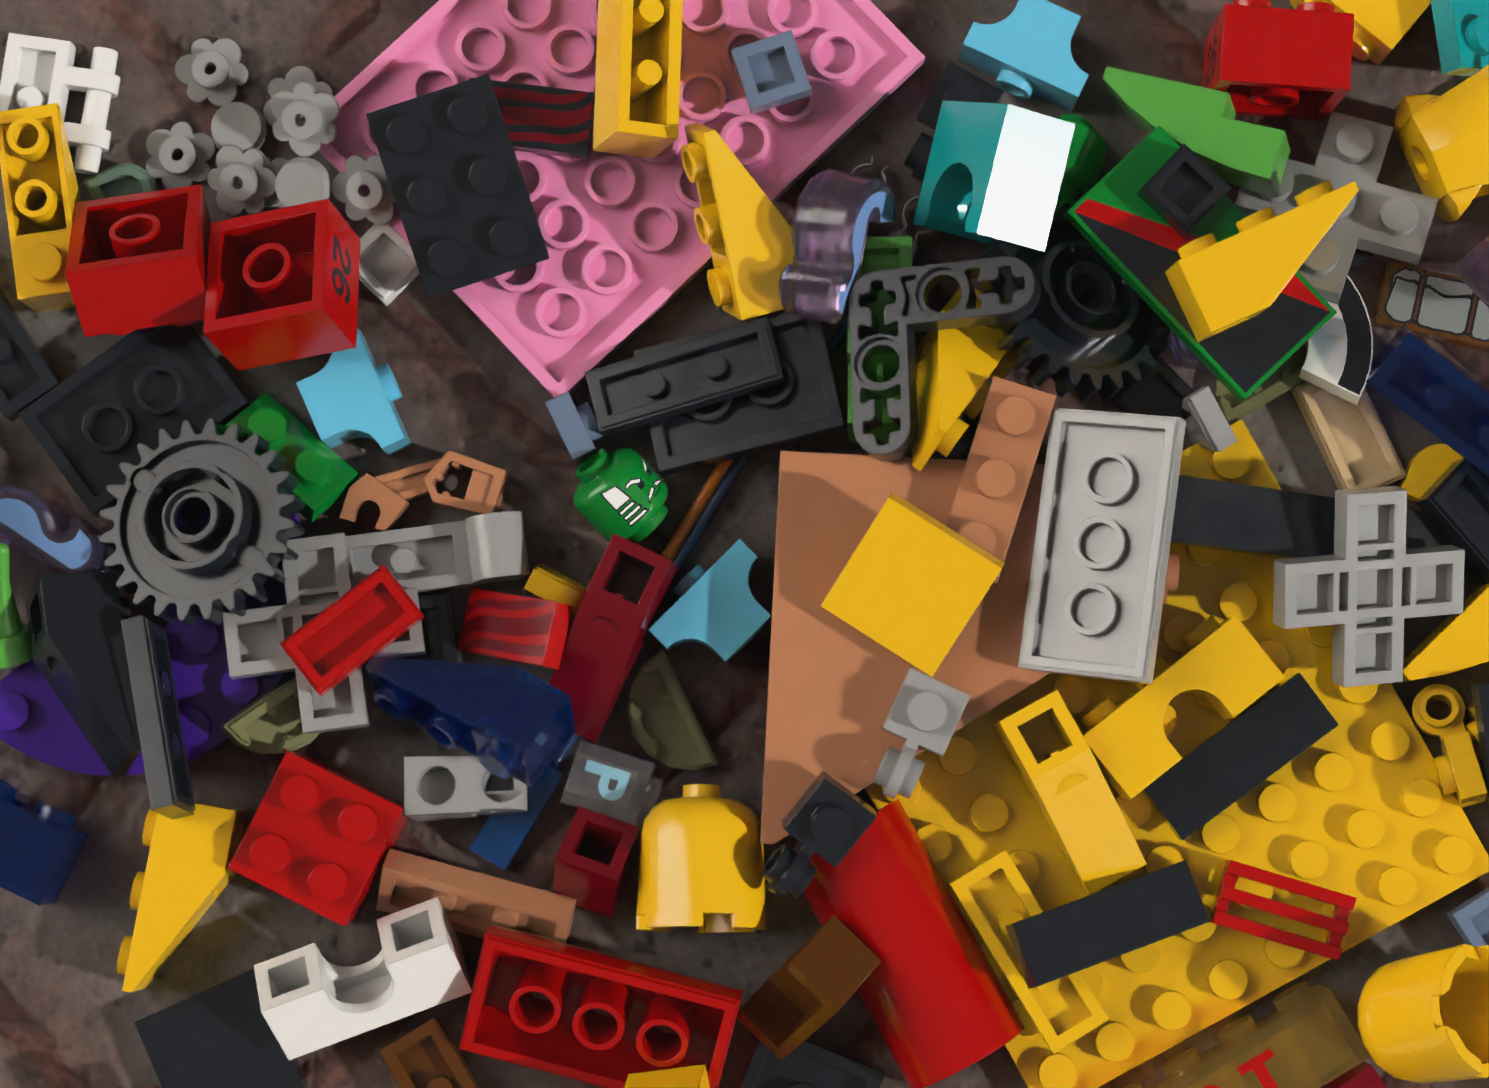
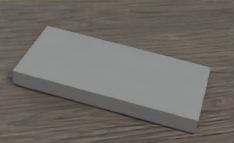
[1018,407,1186,684]

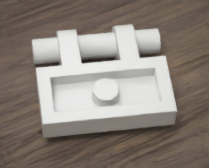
[0,33,121,175]

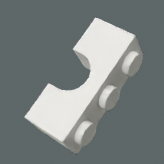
[254,897,472,1060]

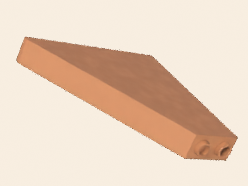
[760,451,1180,844]

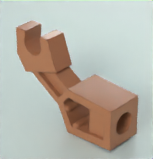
[339,450,510,531]

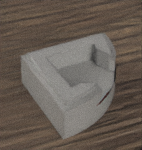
[1182,385,1238,452]

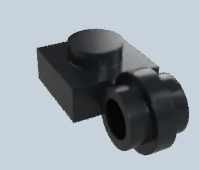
[904,61,1004,183]
[761,771,877,900]

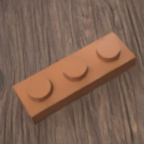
[946,376,1056,585]
[376,849,577,943]

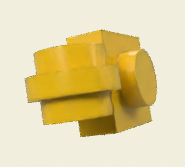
[1412,684,1488,808]

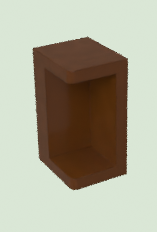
[737,915,881,1062]

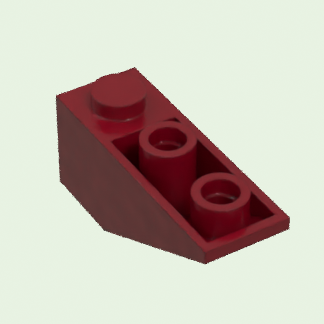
[537,533,678,743]

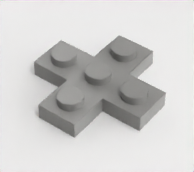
[1235,111,1439,304]
[1273,486,1465,687]
[223,533,426,735]

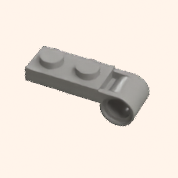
[346,511,530,593]

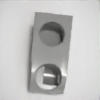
[404,756,527,822]

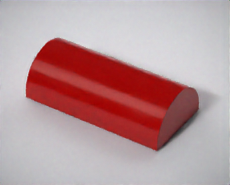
[803,799,1025,1088]
[459,924,743,1088]

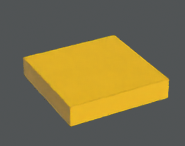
[821,492,1005,677]

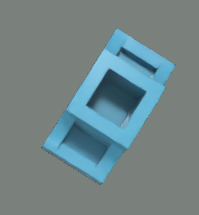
[959,0,1089,113]
[296,327,412,456]
[648,539,772,665]

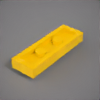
[948,849,1110,1054]

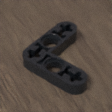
[849,256,1041,462]

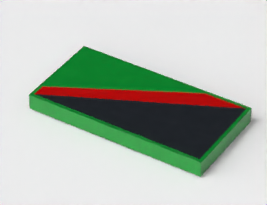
[1063,125,1337,402]

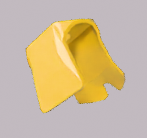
[1394,64,1489,222]

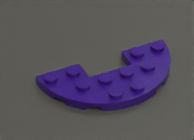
[0,510,305,776]

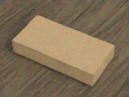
[1291,382,1407,490]

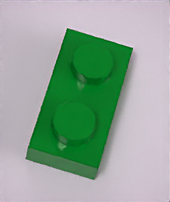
[224,392,358,523]

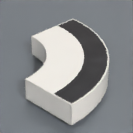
[1299,275,1373,406]

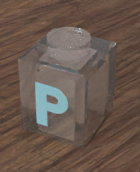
[561,740,664,826]

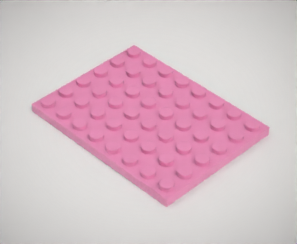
[318,0,925,398]

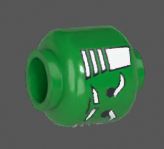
[573,448,668,543]

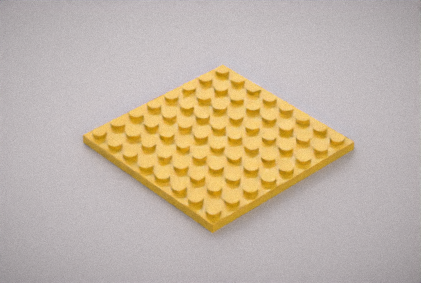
[864,419,1489,1088]

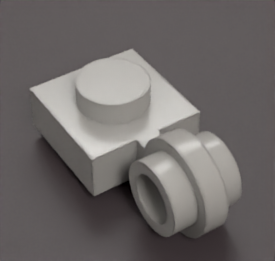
[873,668,971,799]

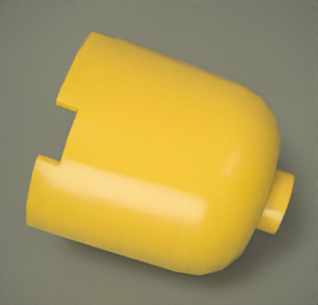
[636,784,766,933]
[1357,944,1489,1083]

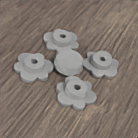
[146,38,333,216]
[207,81,396,225]

